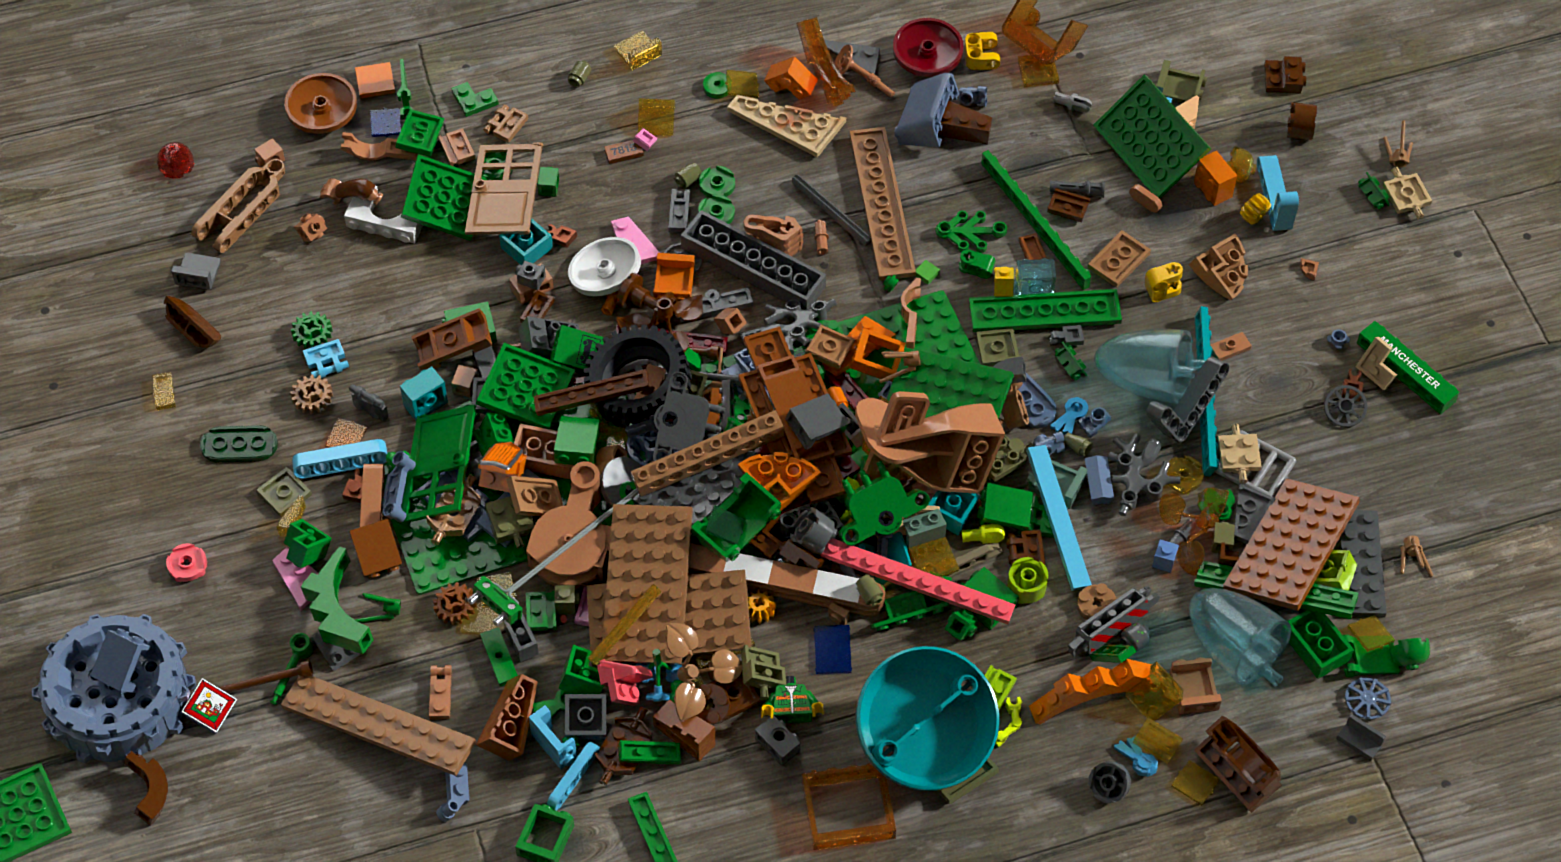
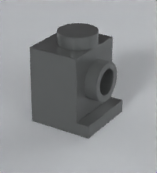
[515,261,546,290]

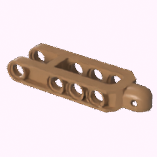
[191,159,285,253]

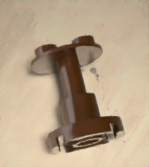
[616,273,677,326]

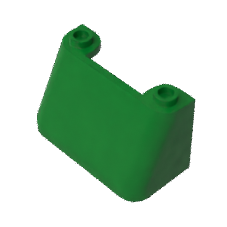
[691,472,781,562]

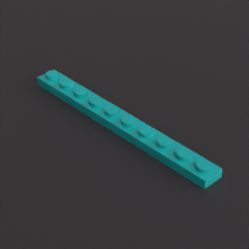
[1194,306,1219,477]

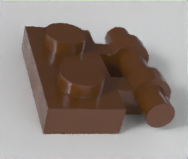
[1006,530,1045,566]

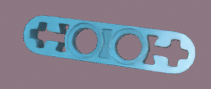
[547,742,600,811]

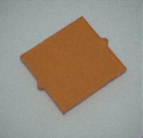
[325,418,367,448]

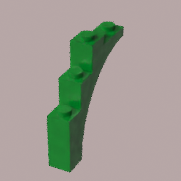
[301,546,374,654]

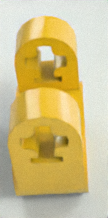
[964,32,1001,70]
[1145,262,1183,302]

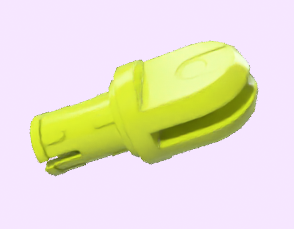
[962,524,1005,544]

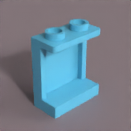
[529,705,577,769]

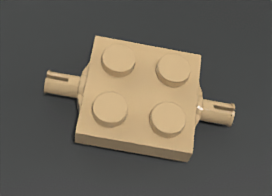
[1383,167,1432,219]
[1217,424,1262,484]

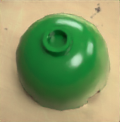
[1389,638,1430,670]

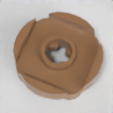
[1077,583,1117,620]

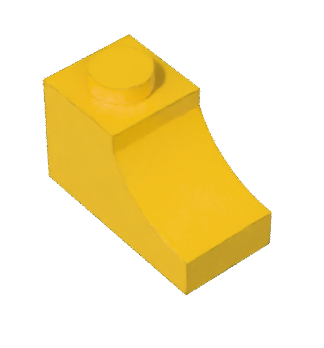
[994,267,1014,297]

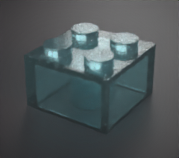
[1014,258,1056,295]

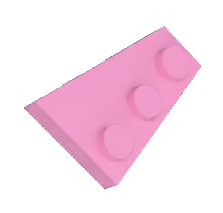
[272,547,319,611]

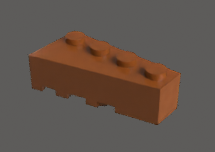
[476,674,538,761]

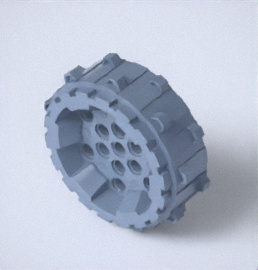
[32,614,196,763]

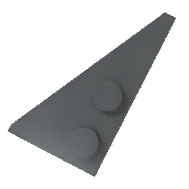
[819,39,880,74]

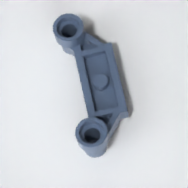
[382,451,416,523]
[436,763,469,822]

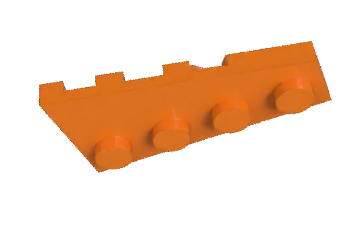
[822,316,896,376]

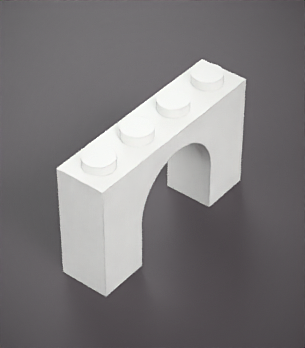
[344,186,423,244]

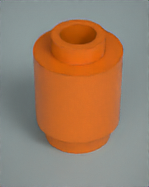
[827,386,849,409]

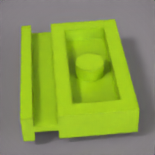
[984,665,1017,710]

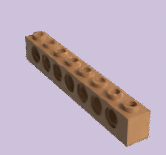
[631,410,785,497]

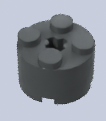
[790,507,837,555]

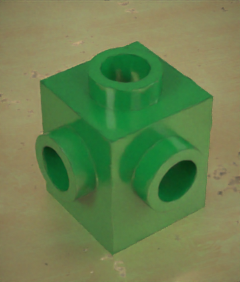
[945,609,979,640]

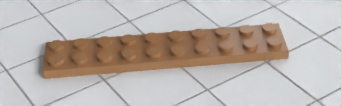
[850,127,916,281]
[281,676,476,776]

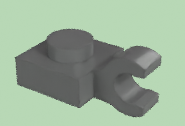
[1049,325,1084,346]

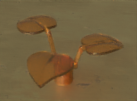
[1159,487,1229,576]

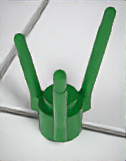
[354,593,401,623]

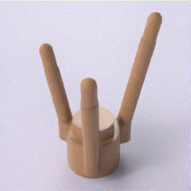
[1383,120,1413,168]
[879,351,920,383]
[1400,536,1433,577]

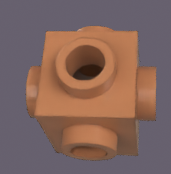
[294,213,327,242]

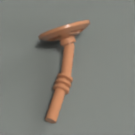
[833,44,895,98]

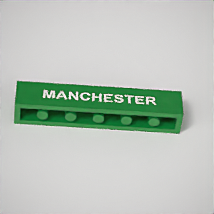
[1357,321,1460,415]

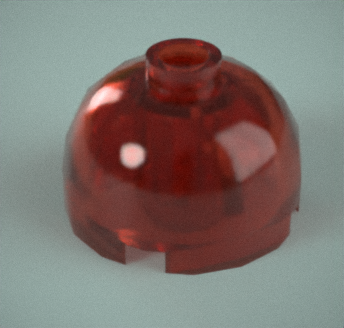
[157,142,194,179]

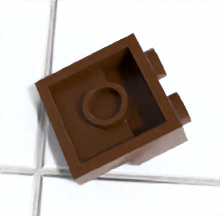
[1264,56,1306,93]
[778,539,829,569]

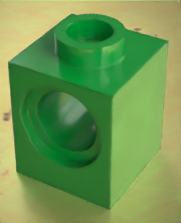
[537,167,559,197]

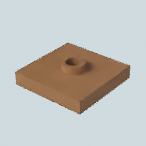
[805,325,855,369]

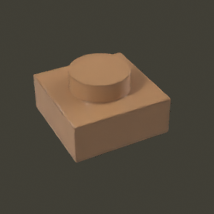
[828,602,850,626]

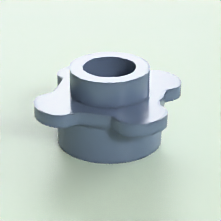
[1327,329,1350,349]

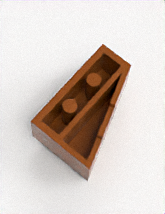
[653,700,715,762]

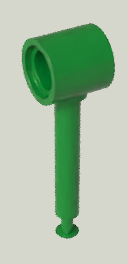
[270,633,314,705]

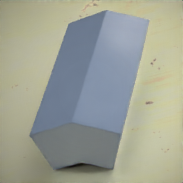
[1085,455,1114,505]

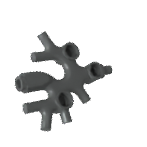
[760,298,837,355]
[1108,434,1180,516]

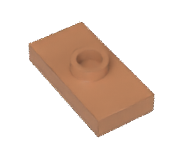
[1210,332,1252,361]

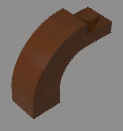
[124,751,168,826]

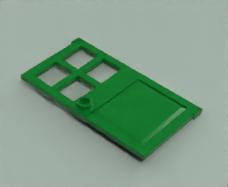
[399,404,476,525]

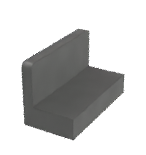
[1336,714,1386,761]

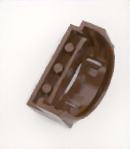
[1194,716,1282,813]

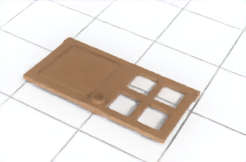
[465,142,543,235]

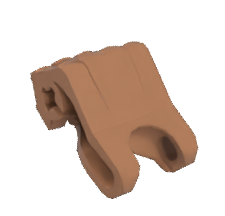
[743,215,803,256]

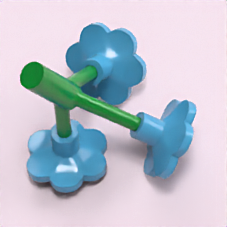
[635,649,683,701]

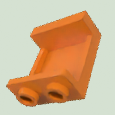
[653,253,695,302]

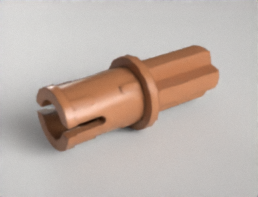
[814,220,829,255]

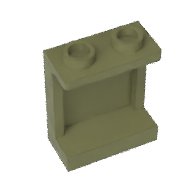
[1156,60,1207,104]

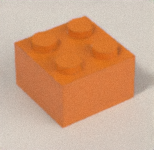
[1194,150,1237,206]

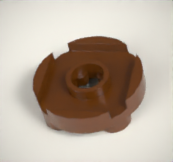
[696,684,731,725]

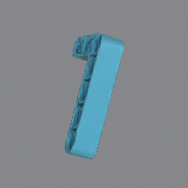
[1257,155,1299,231]

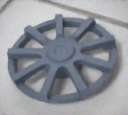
[1345,677,1391,719]

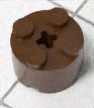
[1287,102,1317,140]

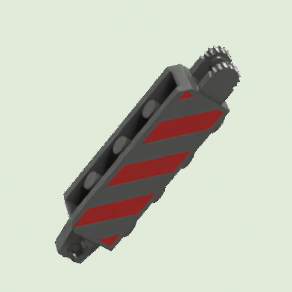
[1068,586,1160,657]

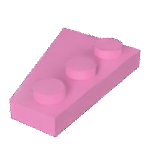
[611,217,660,264]

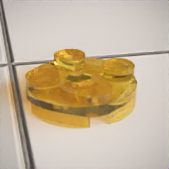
[1167,456,1204,494]

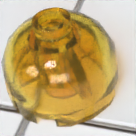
[1227,146,1256,184]

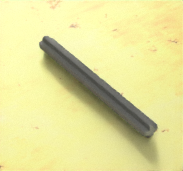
[792,174,871,246]

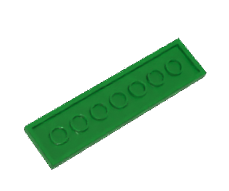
[969,289,1122,333]

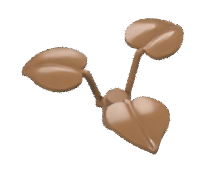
[666,623,742,721]

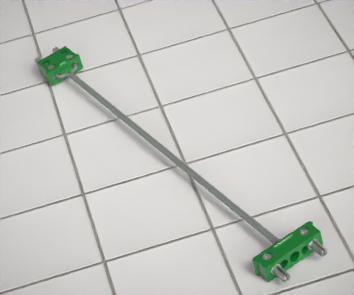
[468,392,750,626]

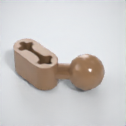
[1002,382,1029,429]

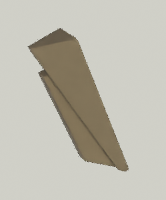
[910,543,1004,577]

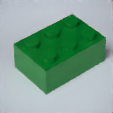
[1282,610,1354,679]

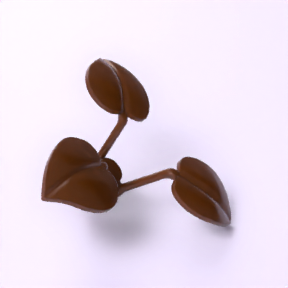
[617,295,703,353]

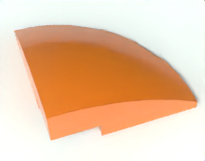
[738,452,821,511]

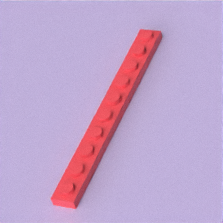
[820,539,1015,625]

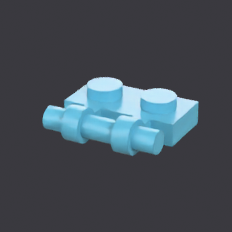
[303,339,349,378]

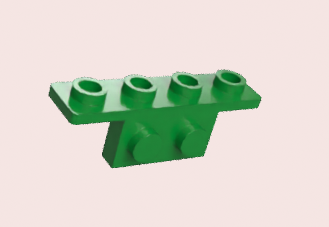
[870,591,949,631]

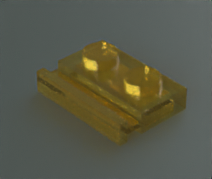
[1133,718,1183,764]

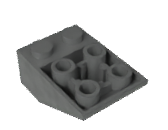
[518,316,579,359]

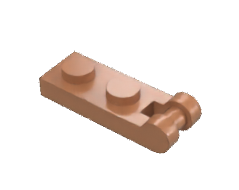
[429,665,452,720]

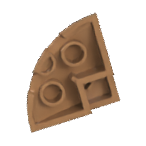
[1189,234,1248,300]

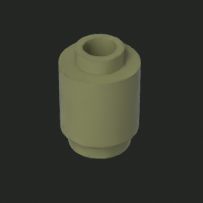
[568,61,591,87]
[674,163,702,188]
[856,575,884,606]

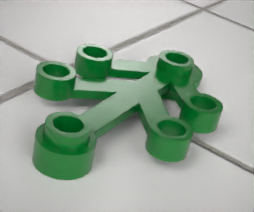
[935,210,1007,253]

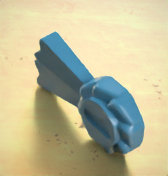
[1050,397,1089,435]
[1114,736,1158,777]

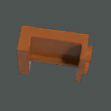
[349,519,402,579]

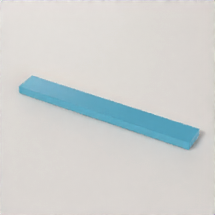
[1026,445,1092,591]

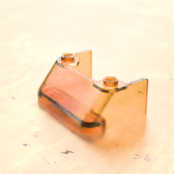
[1002,0,1088,65]

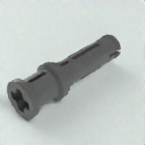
[1050,180,1105,198]

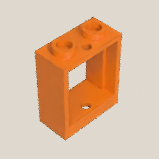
[849,328,906,382]

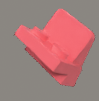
[597,659,653,706]

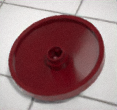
[893,18,963,77]

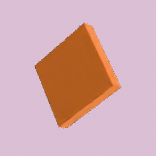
[355,62,395,99]

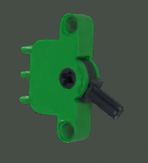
[838,460,930,558]

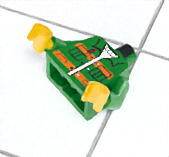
[761,676,825,723]

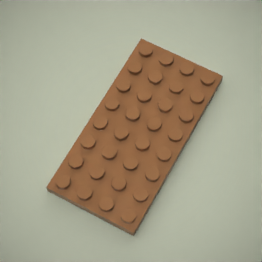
[601,504,693,665]
[586,569,752,665]

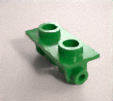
[1358,172,1390,209]
[1055,342,1088,380]

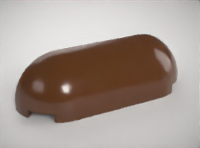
[164,296,221,348]

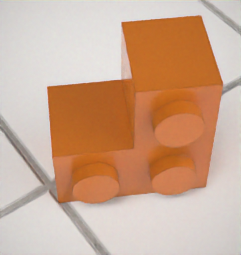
[764,57,818,99]

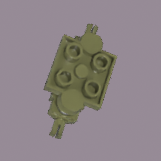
[984,434,1034,485]

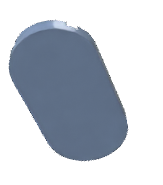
[1018,373,1056,428]

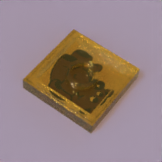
[1017,53,1059,87]

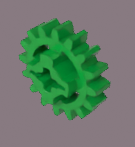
[291,311,333,349]

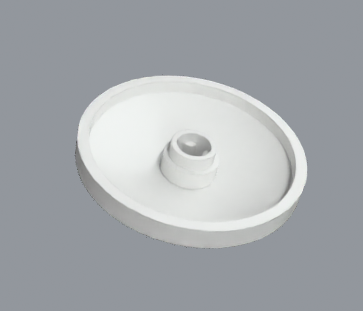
[568,237,641,296]

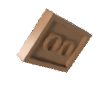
[1088,230,1151,288]
[506,476,563,517]

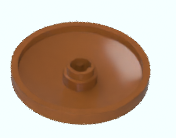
[284,73,357,134]

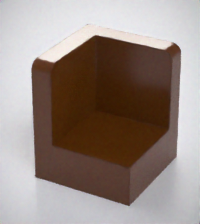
[1218,542,1239,567]

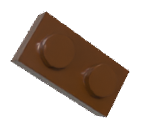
[520,290,554,323]

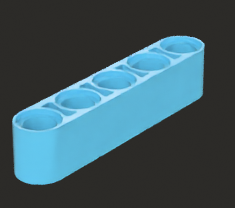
[292,439,387,479]

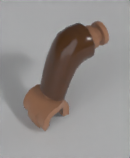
[320,178,383,205]

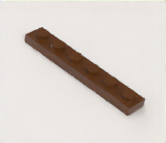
[534,369,650,416]

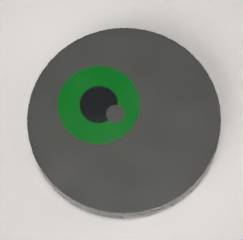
[600,457,642,506]

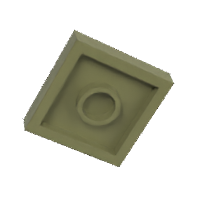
[976,328,1019,367]
[256,467,312,518]

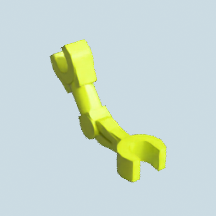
[995,697,1022,747]

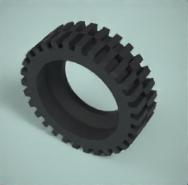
[584,324,692,428]

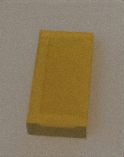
[152,372,176,410]

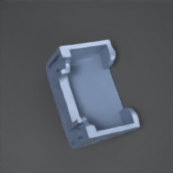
[894,73,959,147]

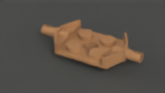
[426,475,481,545]

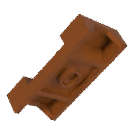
[411,308,492,371]

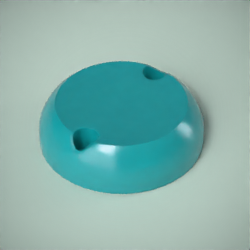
[856,646,999,791]

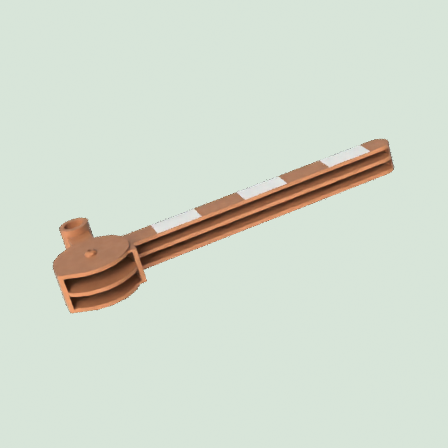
[526,462,885,616]

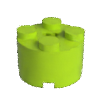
[1007,557,1048,604]

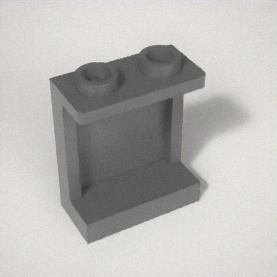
[785,393,849,450]

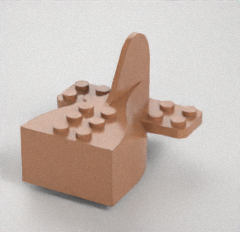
[855,391,1005,494]

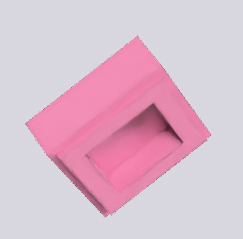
[633,128,658,151]

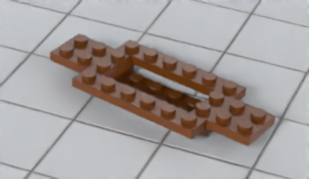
[738,326,852,504]

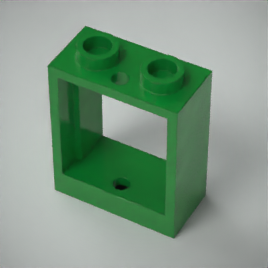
[515,804,574,862]

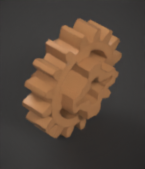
[290,374,333,414]

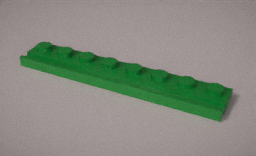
[1194,560,1358,619]

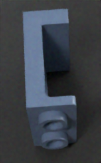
[90,628,150,692]

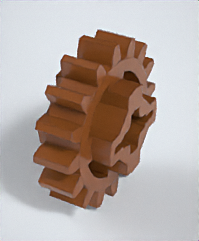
[433,582,477,625]

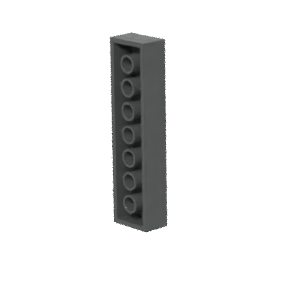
[681,210,826,310]

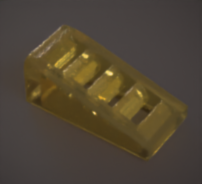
[276,495,306,537]

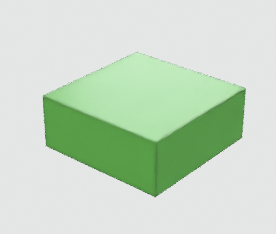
[916,260,940,285]

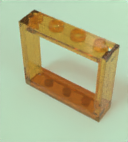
[802,763,896,850]

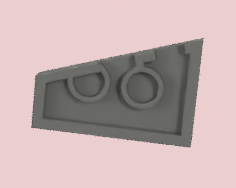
[1234,483,1276,544]

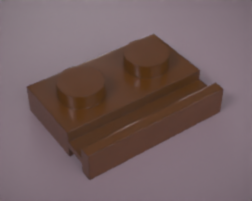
[1047,188,1090,223]

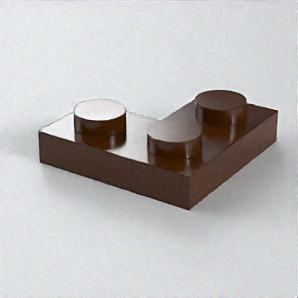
[748,516,782,560]

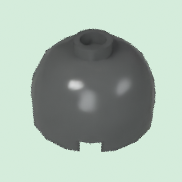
[1088,761,1131,803]

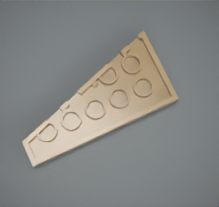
[727,95,846,158]

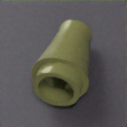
[1063,433,1093,456]

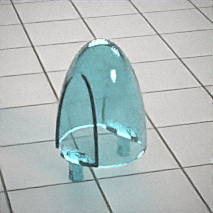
[1094,329,1206,404]
[1189,588,1291,687]

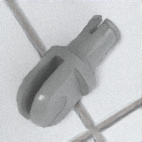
[1053,92,1092,113]

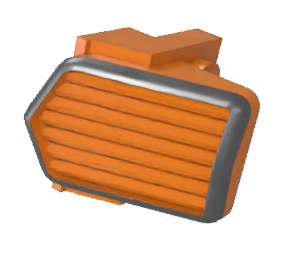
[478,442,527,493]

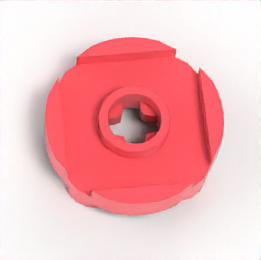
[166,543,207,582]

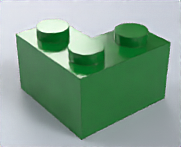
[284,519,332,568]
[558,645,604,694]

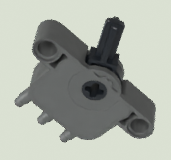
[625,372,726,461]

